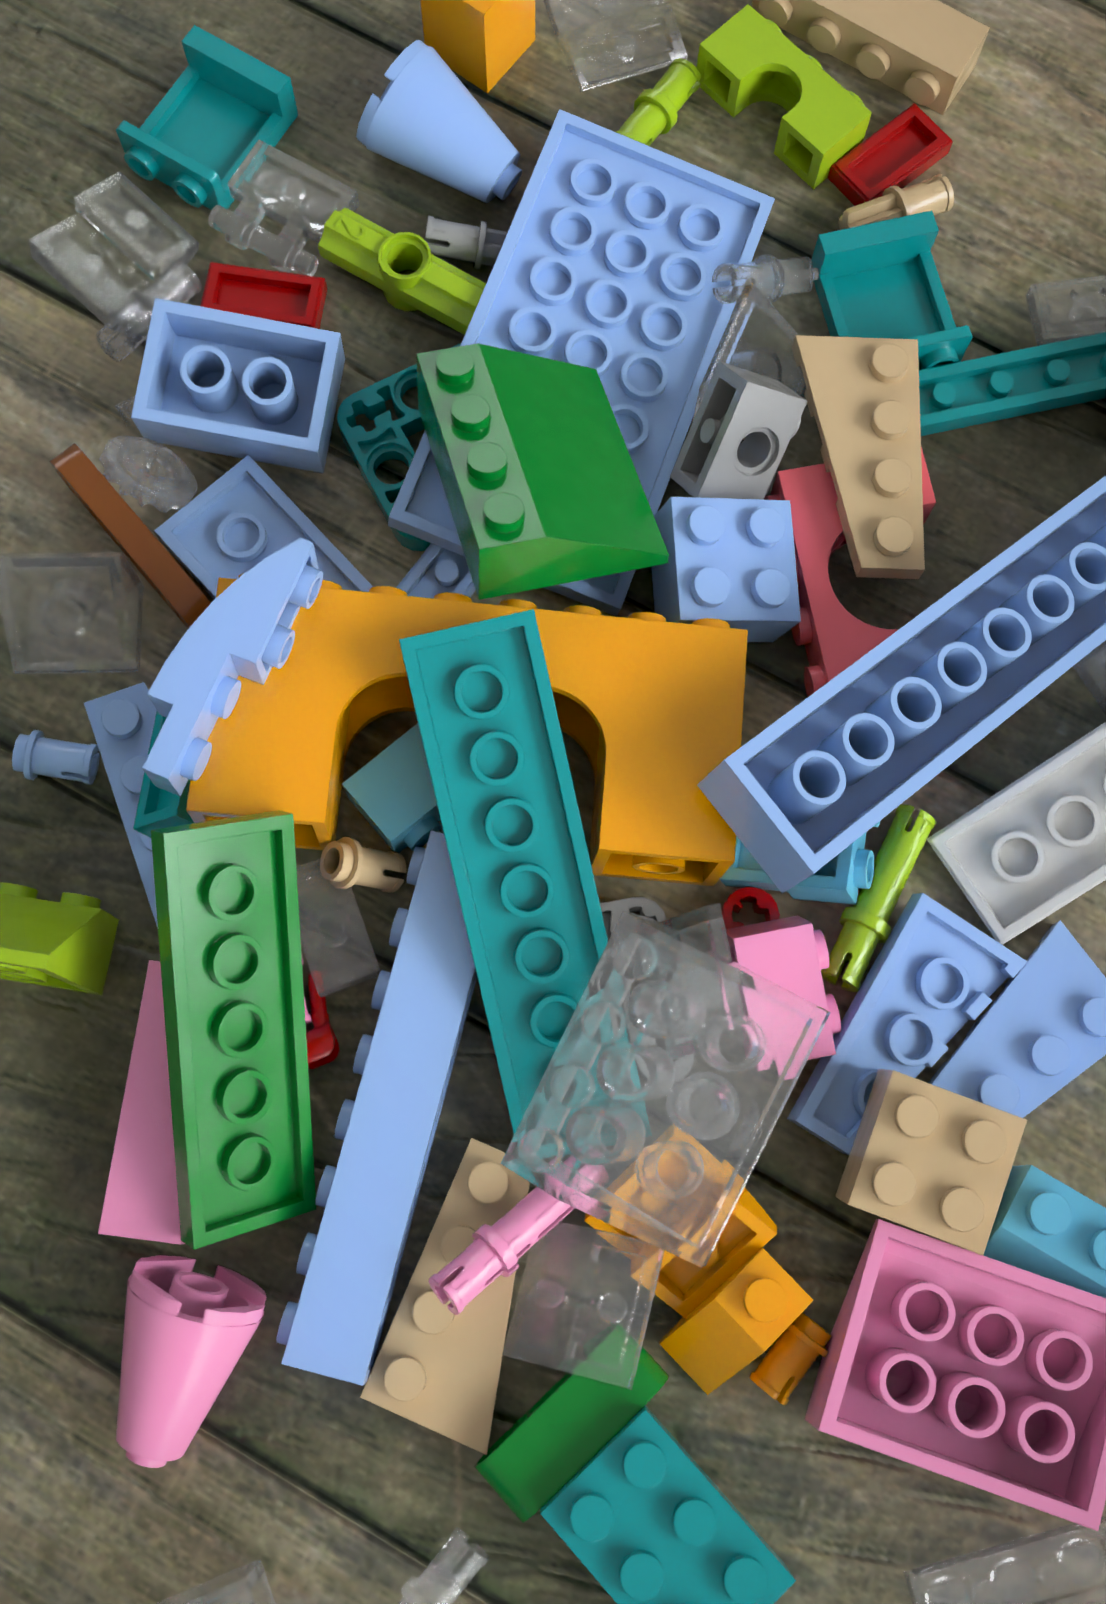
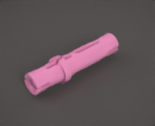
[429,1148,609,1315]

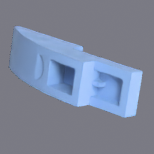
[142,537,323,796]

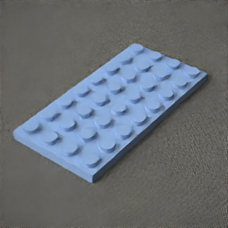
[388,109,775,617]

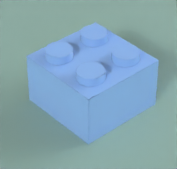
[651,497,801,642]

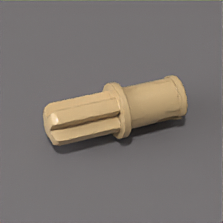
[839,174,954,230]

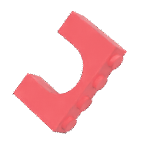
[764,447,936,697]

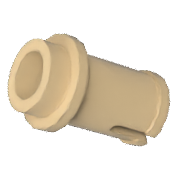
[320,837,406,893]

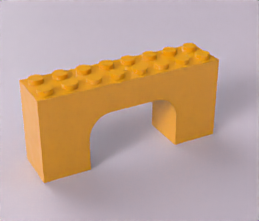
[186,573,748,886]

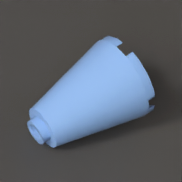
[356,40,523,203]

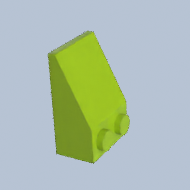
[0,882,119,995]

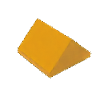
[420,0,535,94]

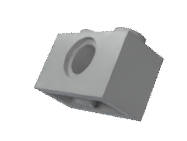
[670,361,808,500]

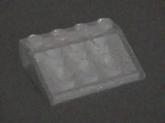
[500,911,831,1267]

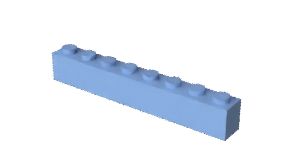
[277,831,477,1386]

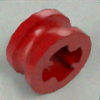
[718,887,780,933]

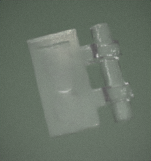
[208,140,359,276]

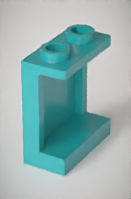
[116,25,298,216]
[809,210,973,370]

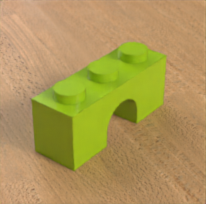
[696,4,872,190]

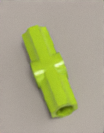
[318,207,486,335]

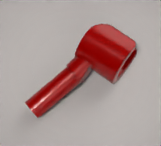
[306,973,340,1069]

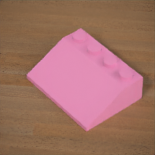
[805,1219,1106,1531]

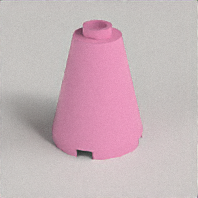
[116,1255,267,1468]

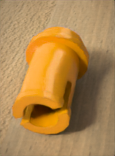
[749,1312,832,1406]

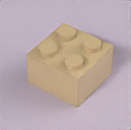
[835,1069,1027,1255]

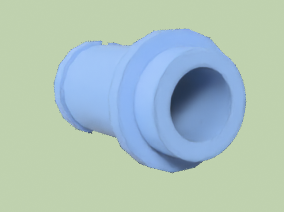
[12,730,100,785]

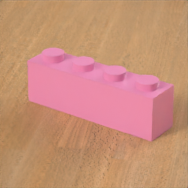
[98,960,185,1245]

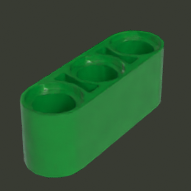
[474,1323,669,1523]

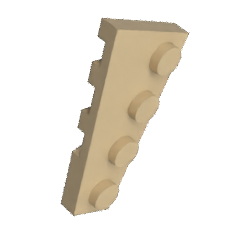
[791,335,925,579]
[360,1138,533,1455]

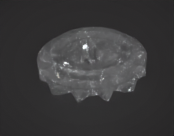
[99,436,197,513]

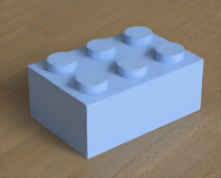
[131,298,345,473]

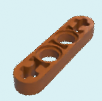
[49,443,211,629]

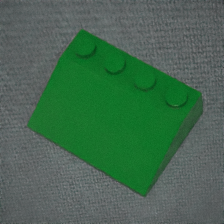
[416,343,669,600]

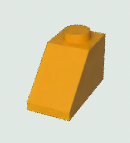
[658,1248,814,1395]

